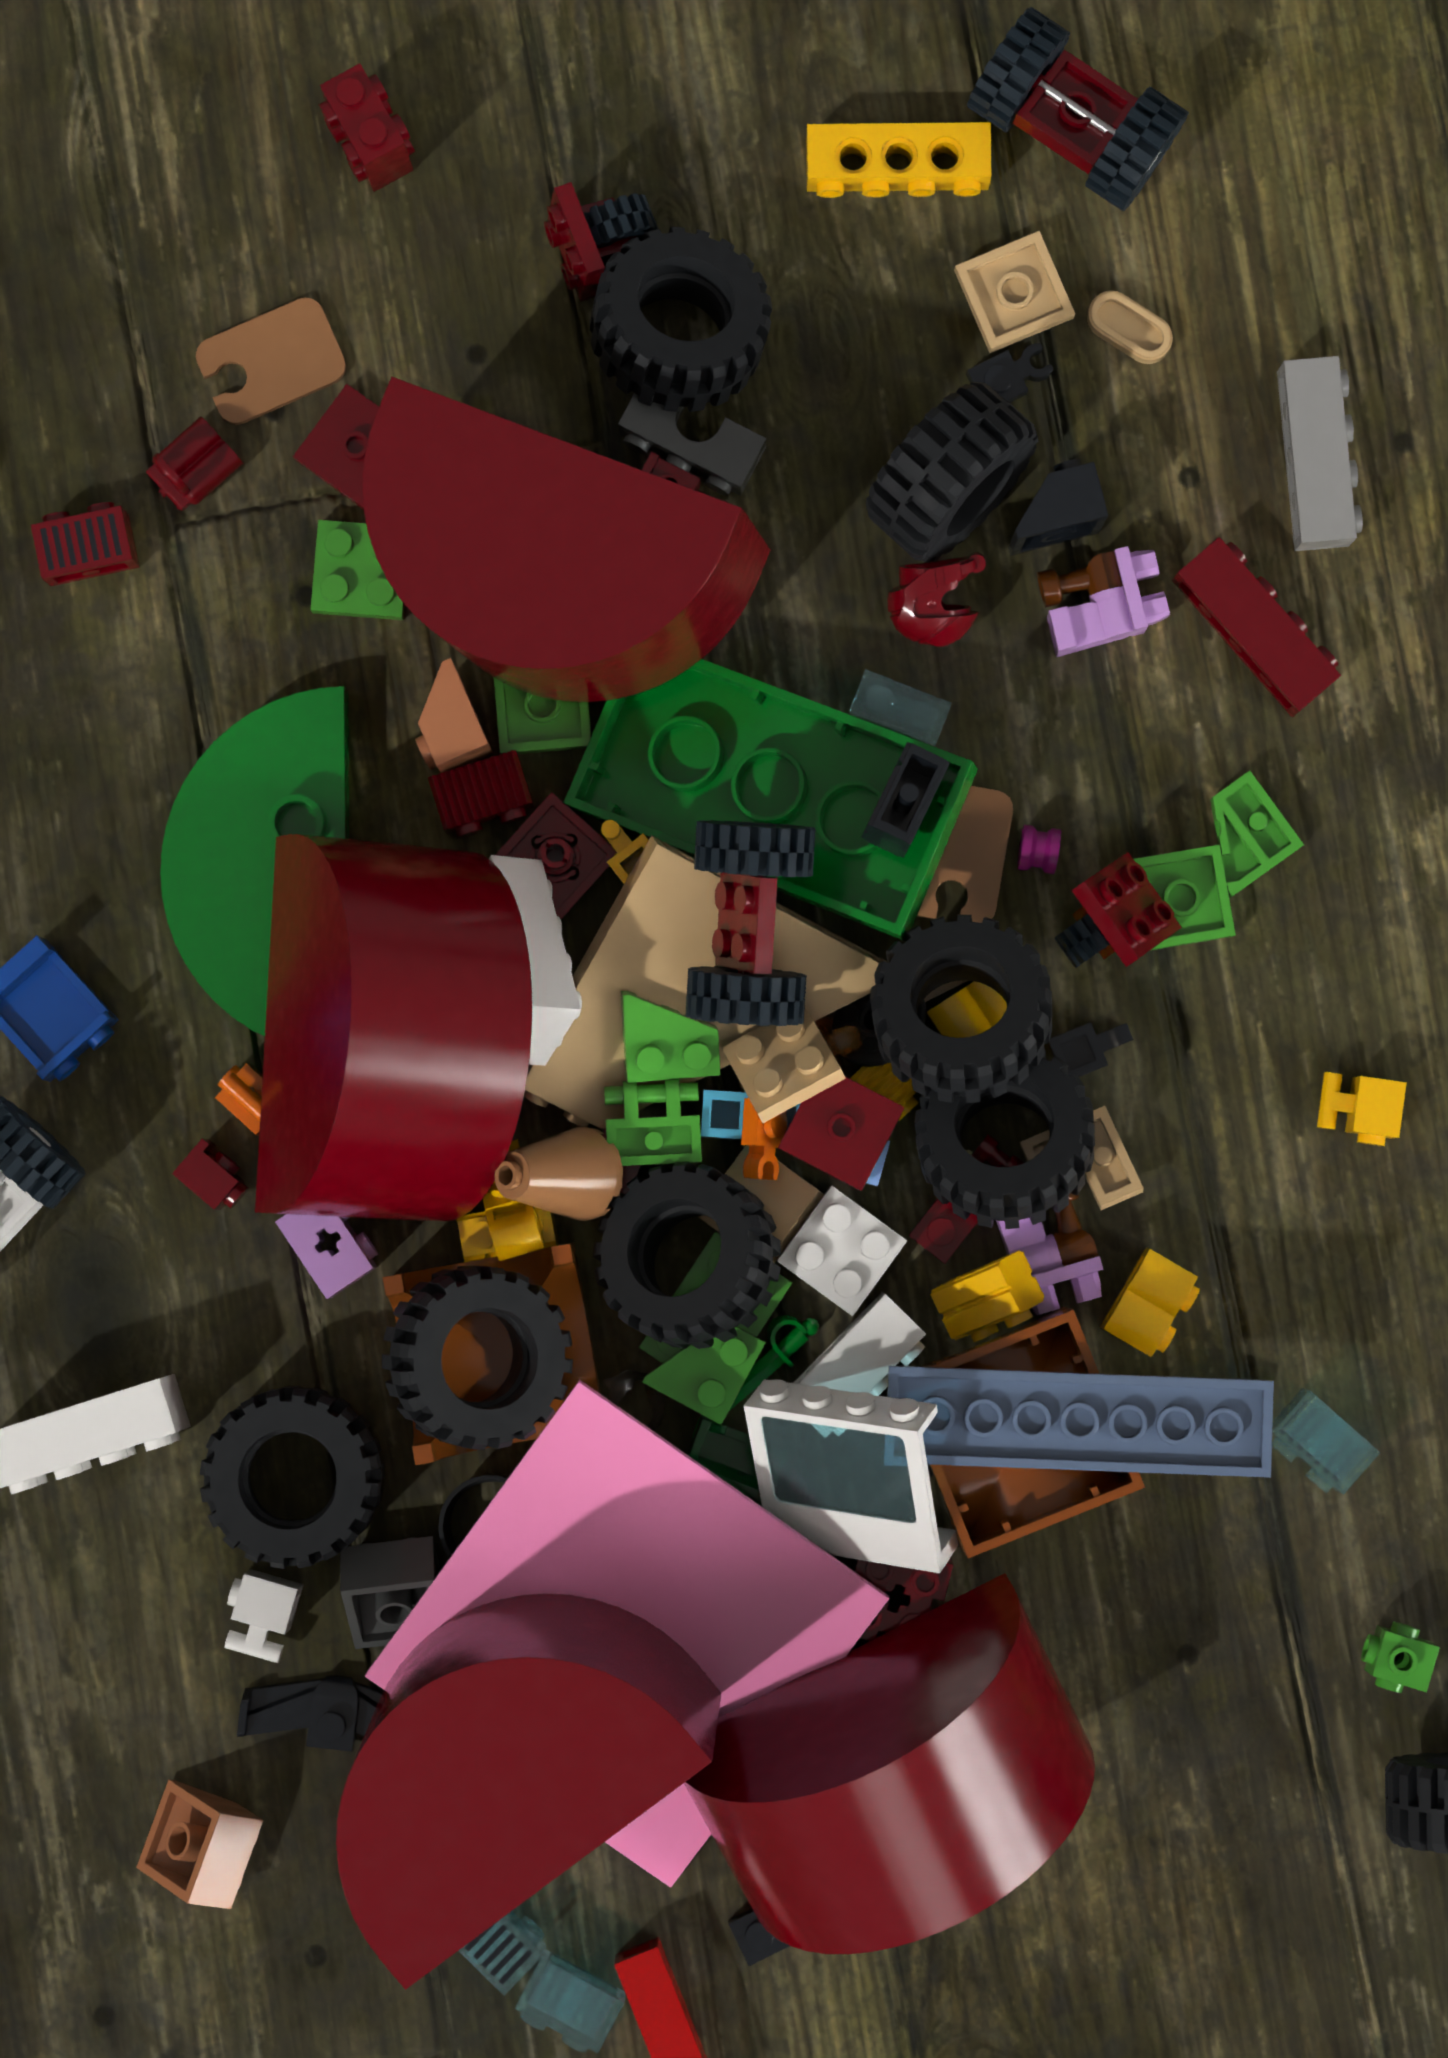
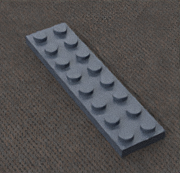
[885,1365,1274,1478]

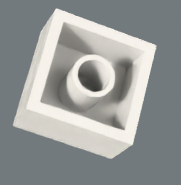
[776,1185,907,1316]

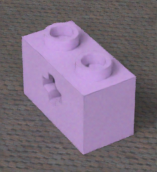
[275,1214,378,1299]

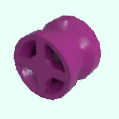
[1017,824,1061,875]

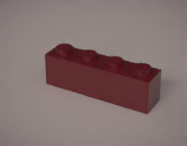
[1172,537,1341,718]

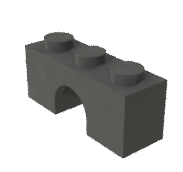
[618,393,766,496]

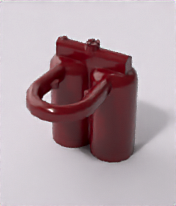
[146,416,244,511]

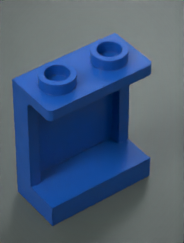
[0,935,119,1082]

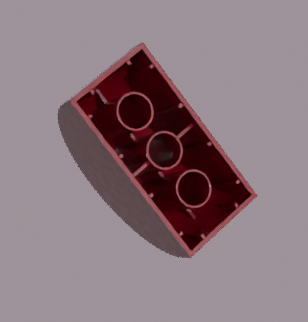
[362,376,771,702]
[255,834,532,1221]
[684,1573,1095,1954]
[336,1594,721,1990]

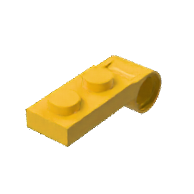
[483,1139,545,1261]

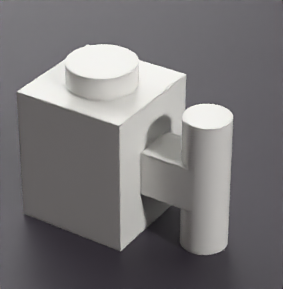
[224,1569,303,1663]

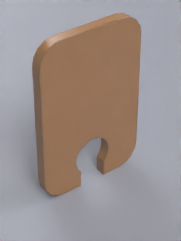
[196,297,347,425]
[917,786,1013,923]

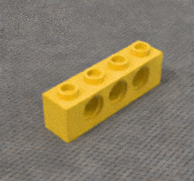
[806,122,992,198]

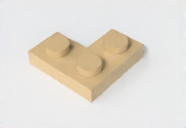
[1020,1106,1144,1210]

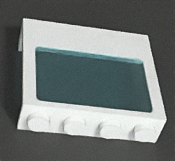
[744,1379,958,1573]

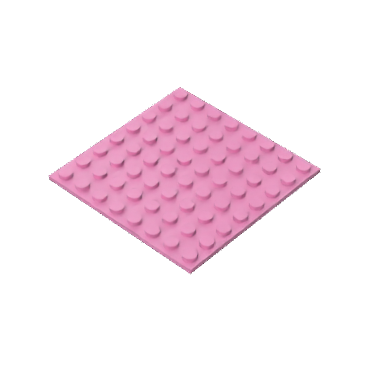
[365,1379,889,1888]

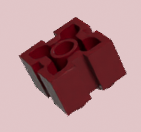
[852,1559,954,1641]

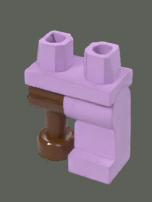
[1037,546,1170,657]
[996,1193,1104,1315]

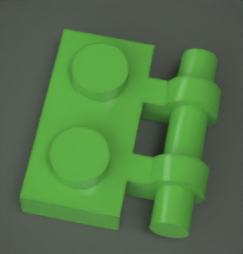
[604,1079,702,1166]

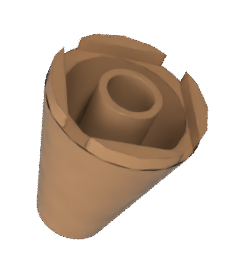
[495,1127,623,1221]

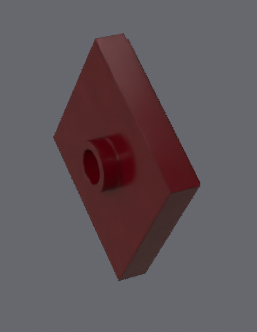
[292,383,379,510]
[778,1077,905,1191]

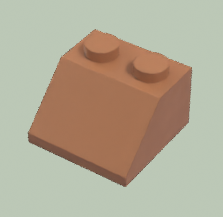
[415,658,495,773]
[136,1779,263,1909]

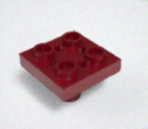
[495,792,617,920]

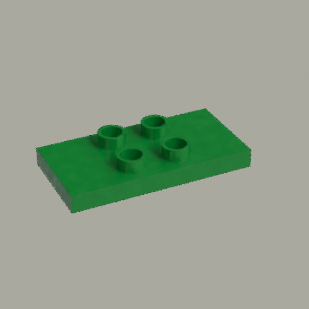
[563,659,978,941]

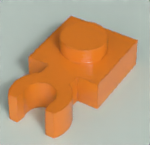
[741,1098,788,1180]

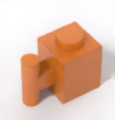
[215,1063,263,1136]

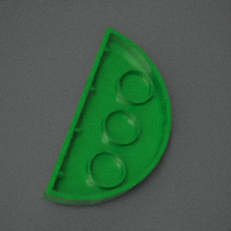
[160,686,349,1036]

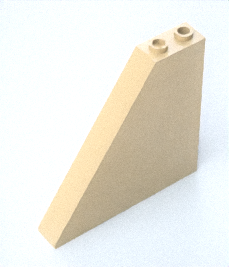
[524,835,887,1129]

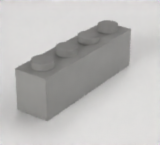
[1277,356,1363,551]

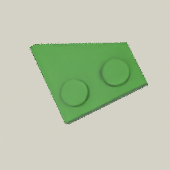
[621,991,720,1083]
[642,1327,766,1425]

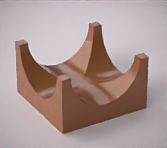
[383,1242,601,1465]
[918,1306,1145,1558]

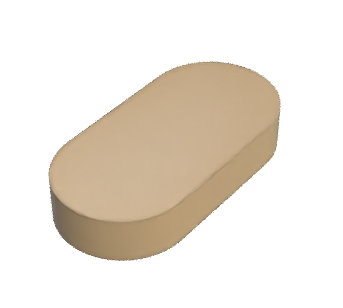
[1087,291,1173,364]

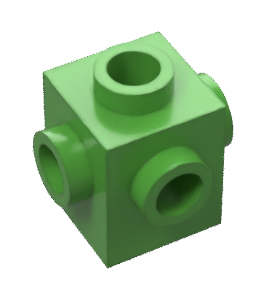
[1361,1621,1440,1693]

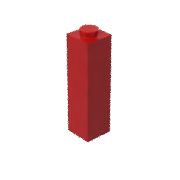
[614,1937,707,2058]

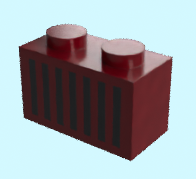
[31,502,140,586]

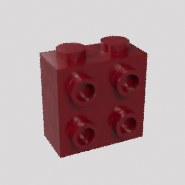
[318,63,415,192]

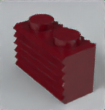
[428,750,534,839]

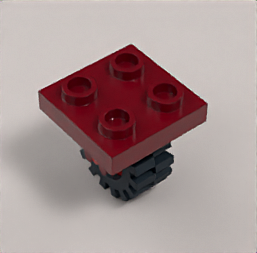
[544,182,658,302]
[1054,852,1182,968]

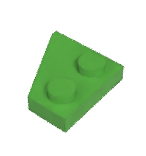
[1210,771,1304,898]

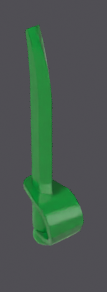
[691,1315,819,1442]

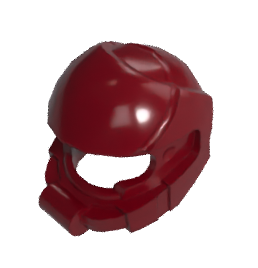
[887,552,986,647]

